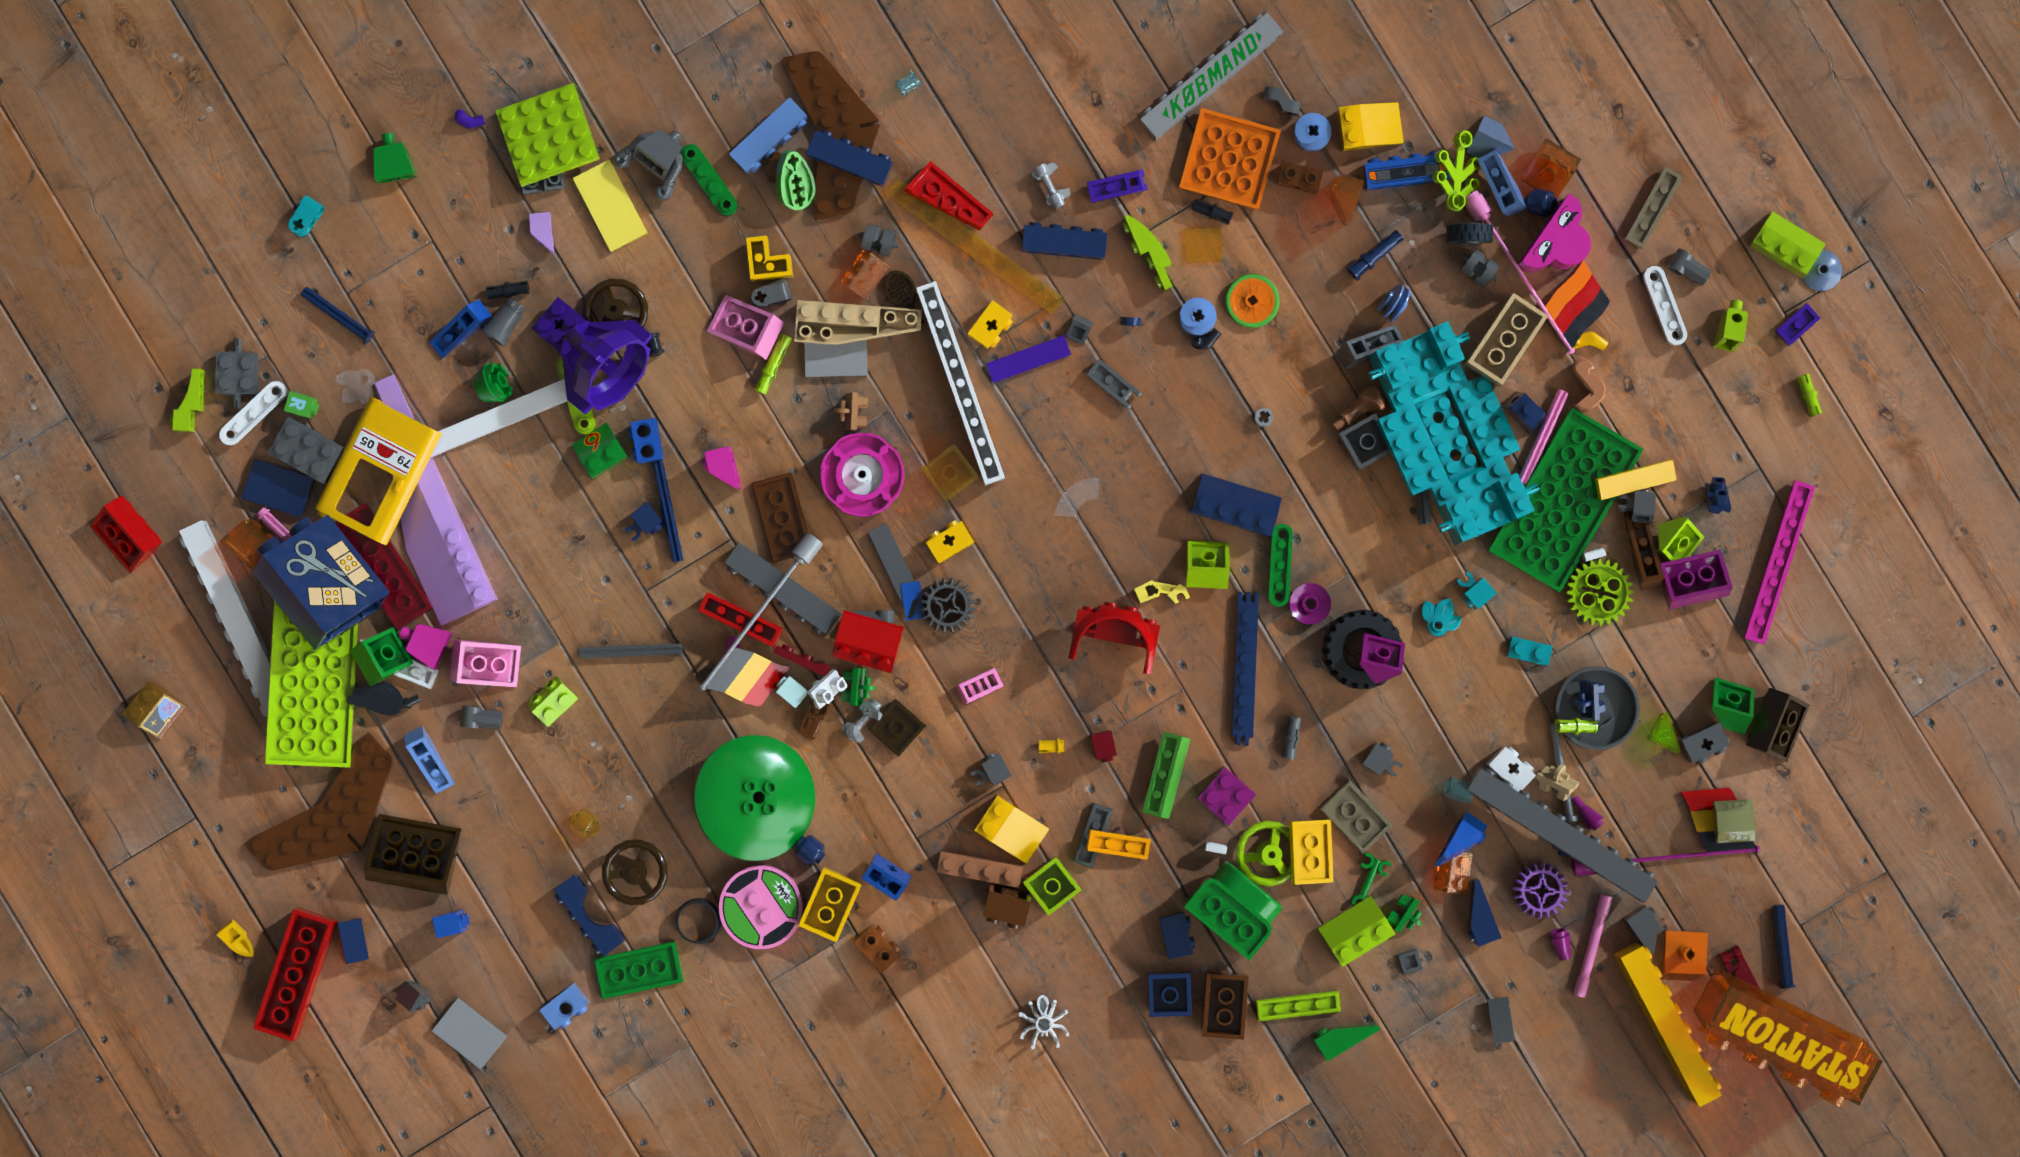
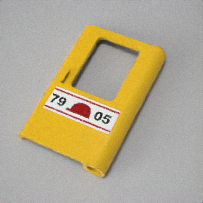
[315,396,442,545]

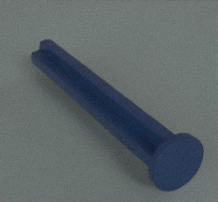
[301,287,375,345]
[1772,904,1796,989]

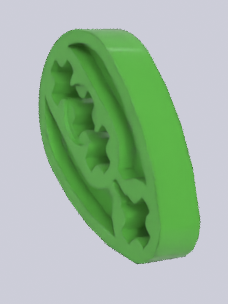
[775,150,815,210]

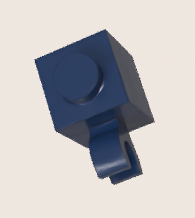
[625,502,664,541]

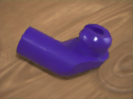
[454,109,485,129]

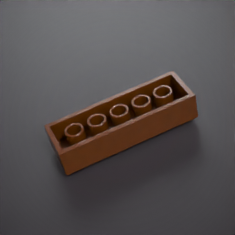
[983,882,1031,930]

